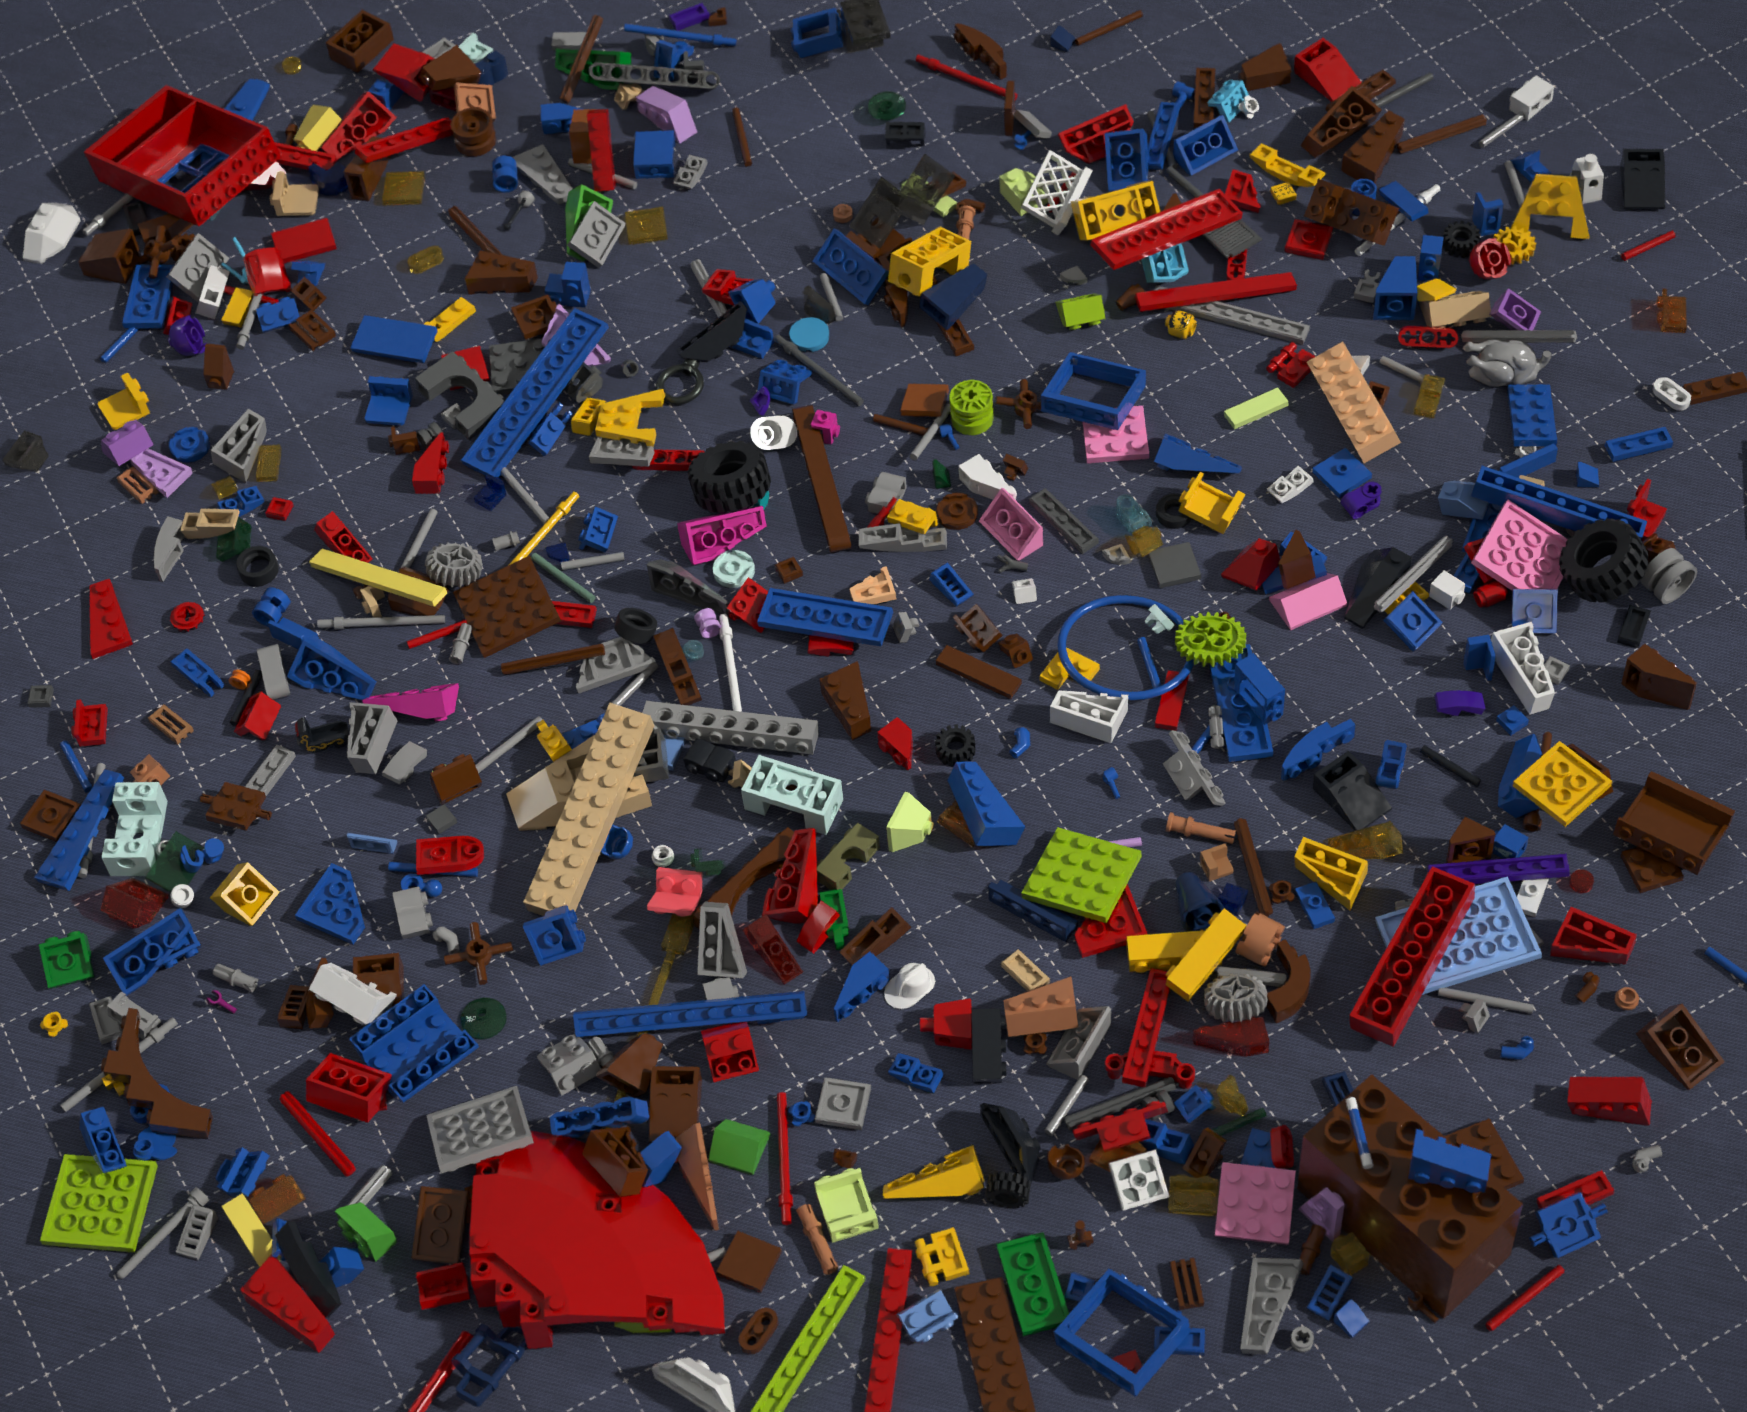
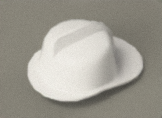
[750,416,797,450]
[884,963,935,1009]

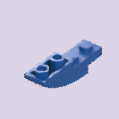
[1281,719,1356,781]

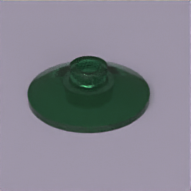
[868,91,906,120]
[460,998,507,1039]

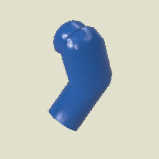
[1009,727,1031,759]

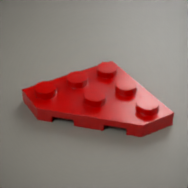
[1074,884,1148,958]

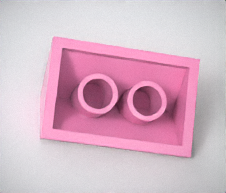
[979,488,1043,561]
[1269,573,1347,630]

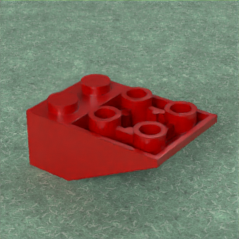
[1294,38,1362,102]
[373,43,434,102]

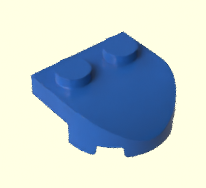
[216,1147,269,1198]

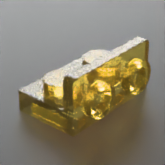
[1168,1174,1219,1216]

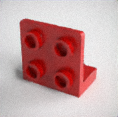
[1627,479,1667,541]

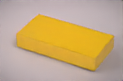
[221,288,254,327]

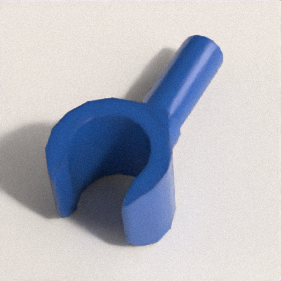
[1014,130,1032,150]
[939,424,960,450]
[1103,767,1120,799]

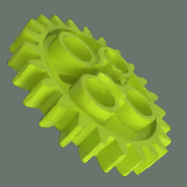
[1175,612,1246,667]

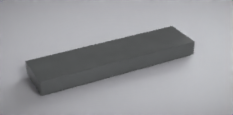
[1029,488,1099,554]

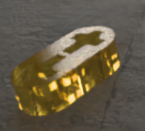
[407,246,444,274]

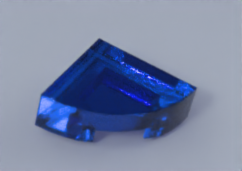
[545,542,570,563]

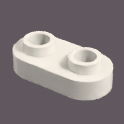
[1653,377,1691,410]

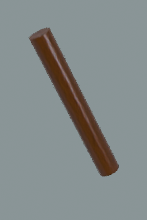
[873,414,929,436]

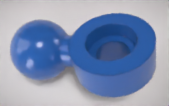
[401,874,442,897]

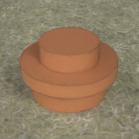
[1615,987,1639,1010]

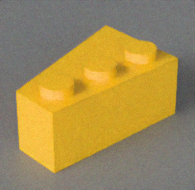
[1294,837,1368,910]

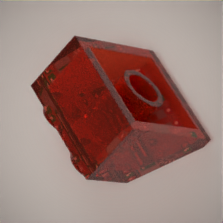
[100,878,169,928]

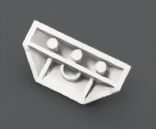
[23,203,81,264]
[652,1357,735,1412]

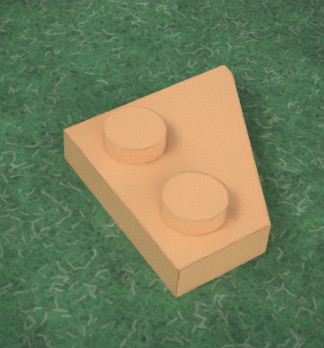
[850,566,896,605]

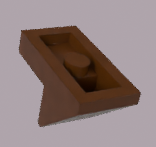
[1183,1127,1227,1182]

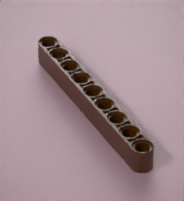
[792,405,851,553]

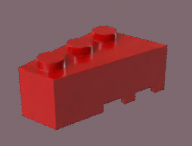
[1550,907,1637,965]
[1567,1077,1652,1126]

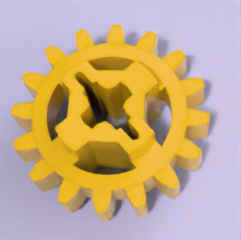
[1493,226,1536,265]

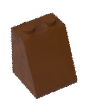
[79,229,142,284]

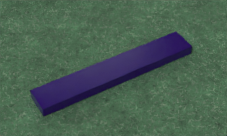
[1427,854,1570,884]

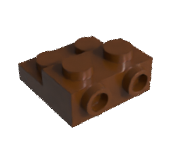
[511,295,557,340]

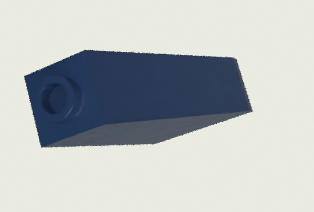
[919,263,987,330]

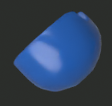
[601,824,633,859]

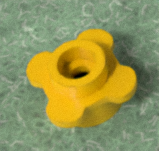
[40,1012,68,1037]

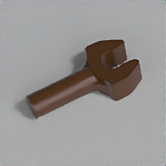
[1067,1220,1093,1250]

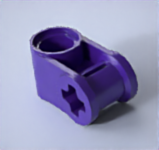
[1340,482,1382,519]

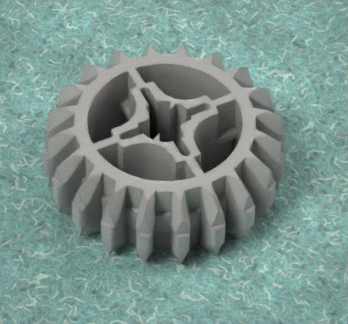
[425,542,483,588]
[1204,973,1268,1023]

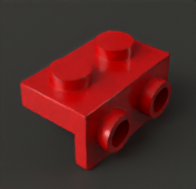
[71,699,108,747]
[416,1262,470,1310]

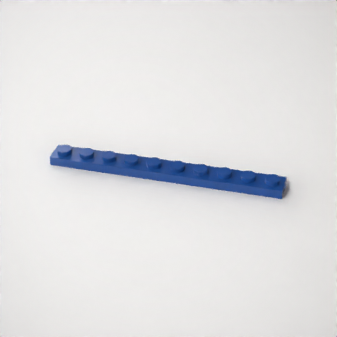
[573,991,807,1037]

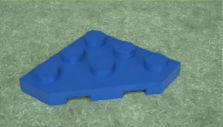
[295,863,365,945]

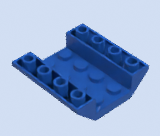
[349,984,479,1103]

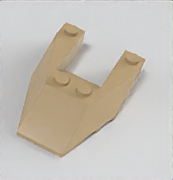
[506,734,652,831]

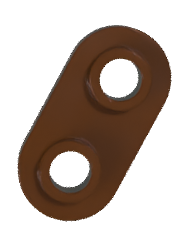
[739,1307,778,1354]

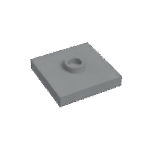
[815,1077,871,1130]

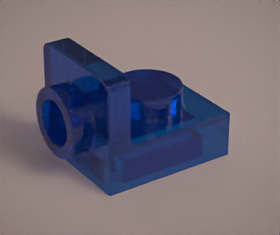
[474,474,506,511]
[1217,883,1248,916]

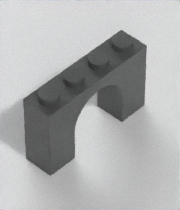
[415,351,505,440]

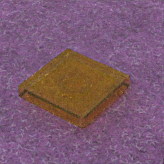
[382,171,425,205]
[625,207,668,245]

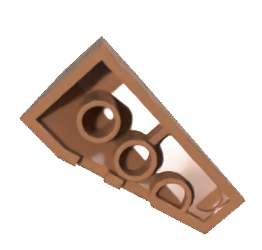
[675,1123,719,1231]

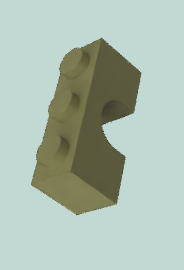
[817,823,880,890]

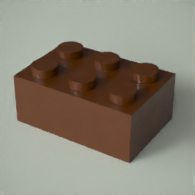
[326,10,394,73]

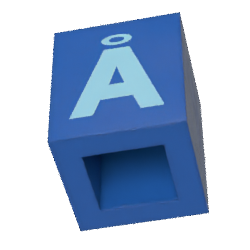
[1492,824,1529,859]

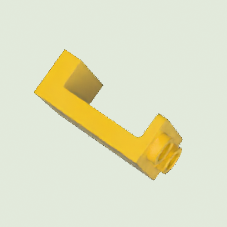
[1178,472,1245,534]

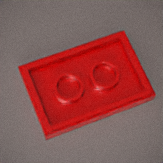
[271,218,337,264]

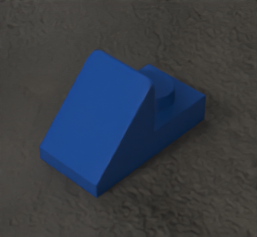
[1511,150,1551,183]
[291,261,325,286]

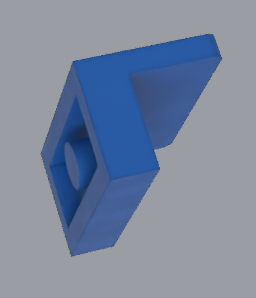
[1472,192,1504,236]
[267,617,319,650]
[1463,635,1496,681]

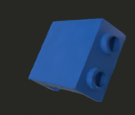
[633,130,676,179]

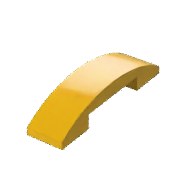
[1250,143,1325,187]

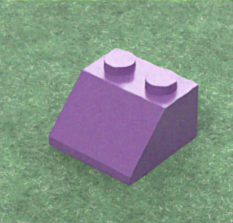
[1489,288,1541,330]
[101,419,153,466]

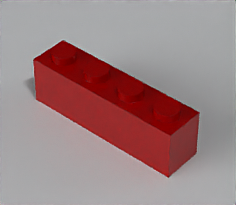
[587,109,616,191]

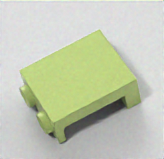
[814,1168,879,1243]

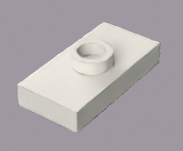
[1517,878,1549,917]

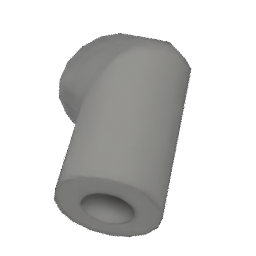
[433,927,460,955]

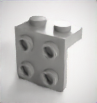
[537,1034,601,1095]

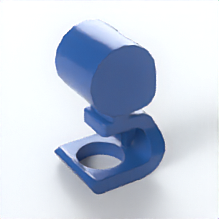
[180,838,224,873]

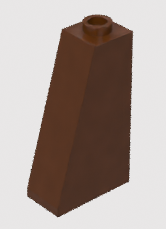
[344,136,391,202]

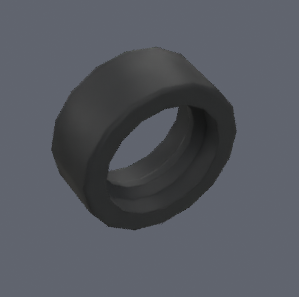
[237,546,279,587]
[614,608,657,644]

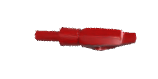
[867,497,897,528]

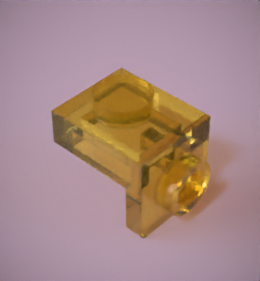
[1216,1075,1248,1117]

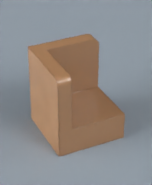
[1200,844,1234,882]

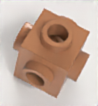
[130,754,170,785]

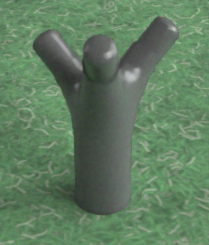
[997,555,1029,573]

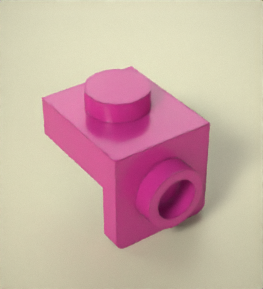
[811,410,840,445]

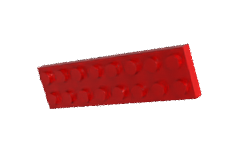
[1091,189,1243,270]

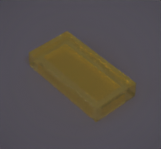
[256,445,282,482]

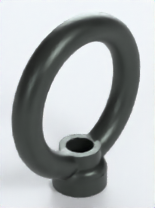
[656,358,704,405]

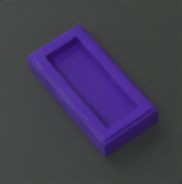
[669,3,710,31]

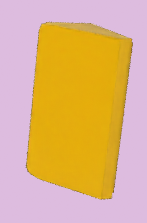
[1417,278,1456,302]

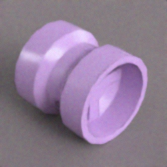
[694,608,721,638]

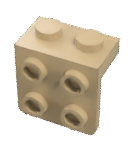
[270,171,319,216]

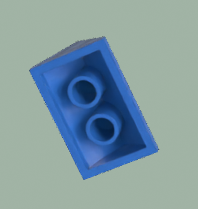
[1174,115,1238,176]

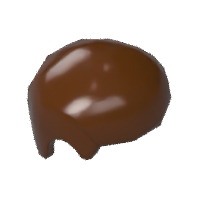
[1047,1144,1085,1180]

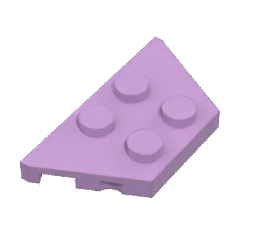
[541,304,611,367]

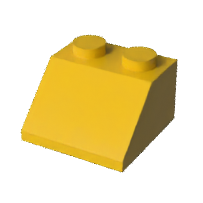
[210,862,279,926]

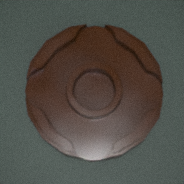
[936,493,978,530]

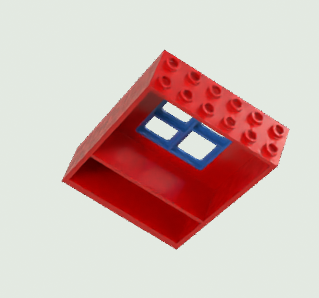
[84,85,281,226]

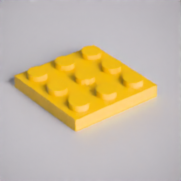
[1513,741,1612,827]

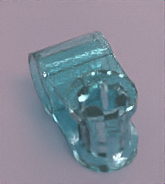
[1116,494,1152,535]

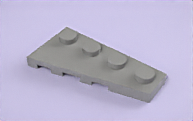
[512,145,573,205]
[1240,1258,1303,1354]

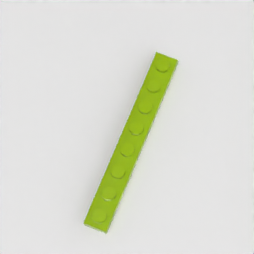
[751,1265,865,1412]

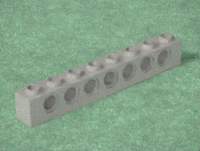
[642,701,818,755]

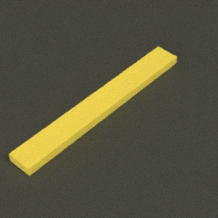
[309,549,447,607]

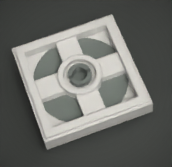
[1108,1150,1169,1211]

